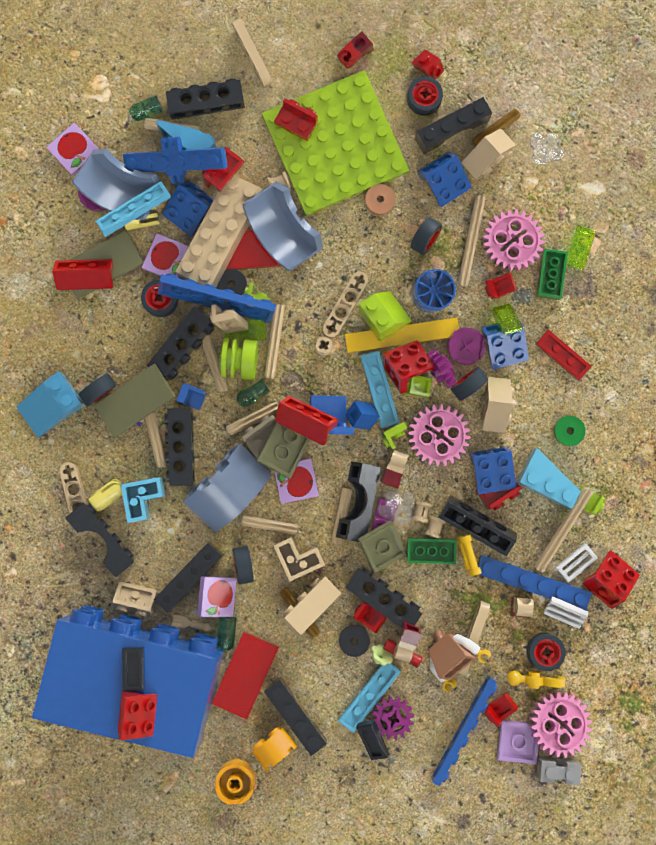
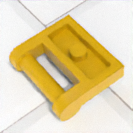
[456,535,482,576]

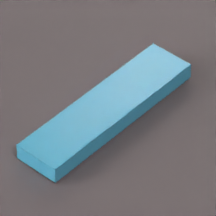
[96,181,171,237]
[360,351,400,429]
[338,663,401,733]

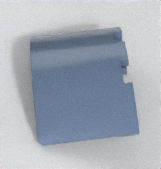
[72,148,164,220]
[243,181,323,271]
[183,443,271,532]

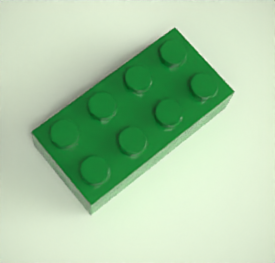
[536,248,568,300]
[407,538,457,564]

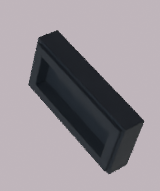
[122,647,145,691]
[356,720,390,760]

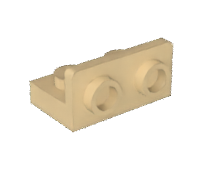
[210,304,249,334]
[112,581,157,619]

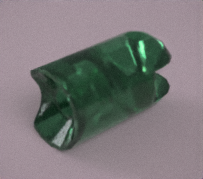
[129,95,164,121]
[237,379,271,407]
[217,617,237,651]

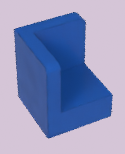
[176,383,207,410]
[346,401,380,430]

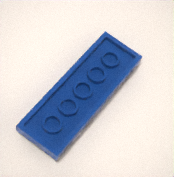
[158,274,276,323]

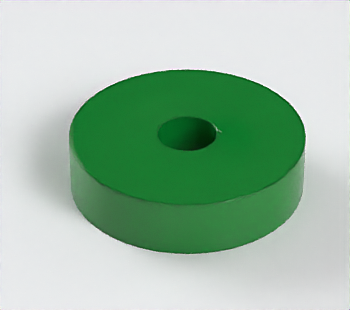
[553,416,586,446]

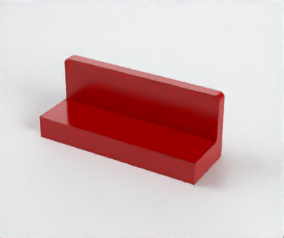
[52,259,114,290]
[275,395,338,446]

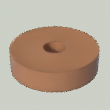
[365,184,396,216]

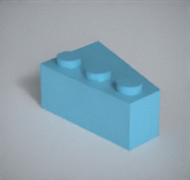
[516,448,581,509]

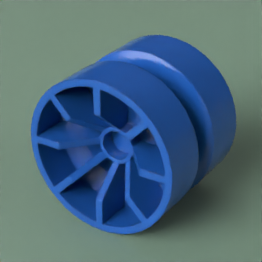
[411,269,456,313]

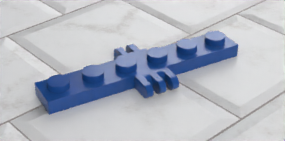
[122,137,228,184]

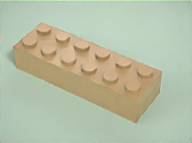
[175,175,263,288]

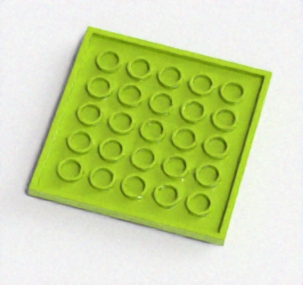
[262,70,409,216]

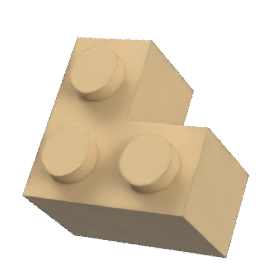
[461,129,516,179]
[482,377,515,433]
[273,537,325,582]

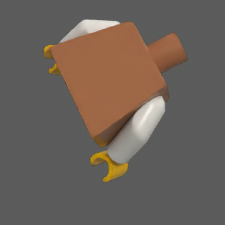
[429,630,491,692]

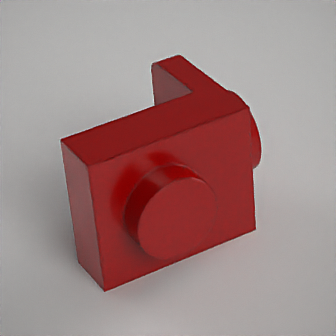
[412,50,444,80]
[485,272,517,299]
[353,602,387,634]
[485,692,518,727]

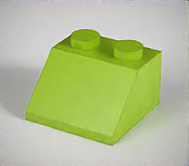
[359,291,412,341]

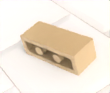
[281,577,341,636]

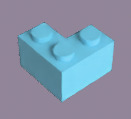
[121,477,166,523]

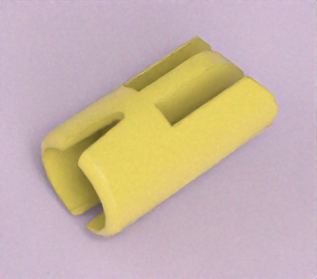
[125,207,160,231]
[88,479,122,512]

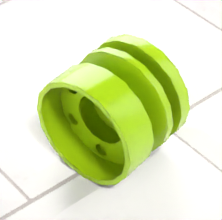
[219,338,258,380]

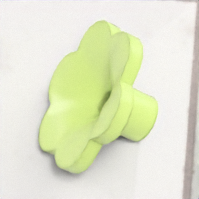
[371,644,393,666]

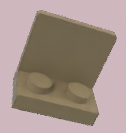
[241,415,275,458]

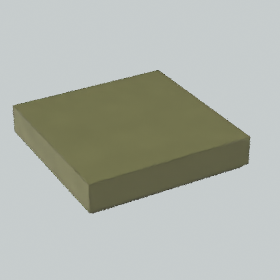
[358,520,407,573]

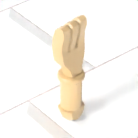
[170,614,212,632]

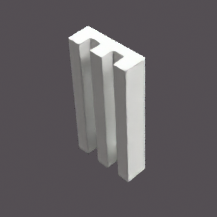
[555,543,598,583]
[544,596,588,629]

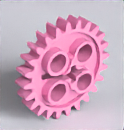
[482,209,545,272]
[408,404,471,467]
[529,692,592,758]

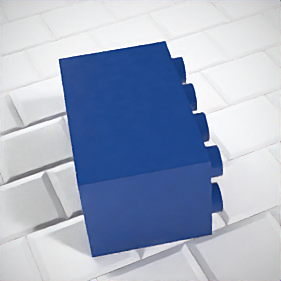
[32,605,225,758]

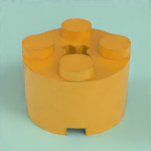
[252,726,298,772]
[215,758,256,805]

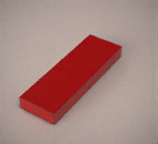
[535,329,592,381]

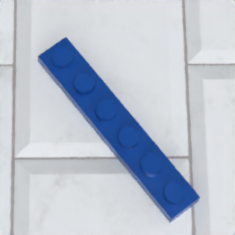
[478,555,592,611]
[431,675,497,786]

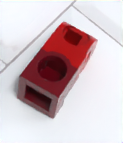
[337,31,374,69]

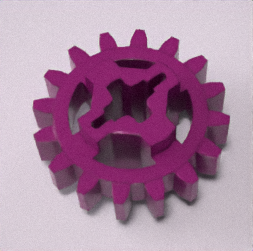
[427,349,456,389]
[372,696,414,740]

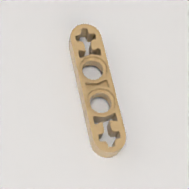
[231,18,272,87]
[323,272,368,339]
[60,462,91,535]
[458,601,490,676]

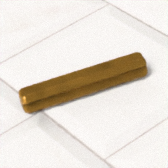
[472,108,521,147]
[279,587,320,638]

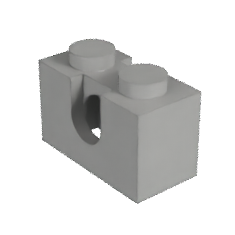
[536,756,581,785]

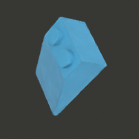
[156,120,217,171]
[16,372,85,438]

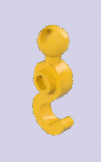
[507,670,566,689]

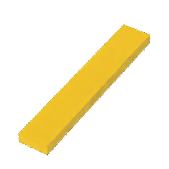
[345,317,459,354]

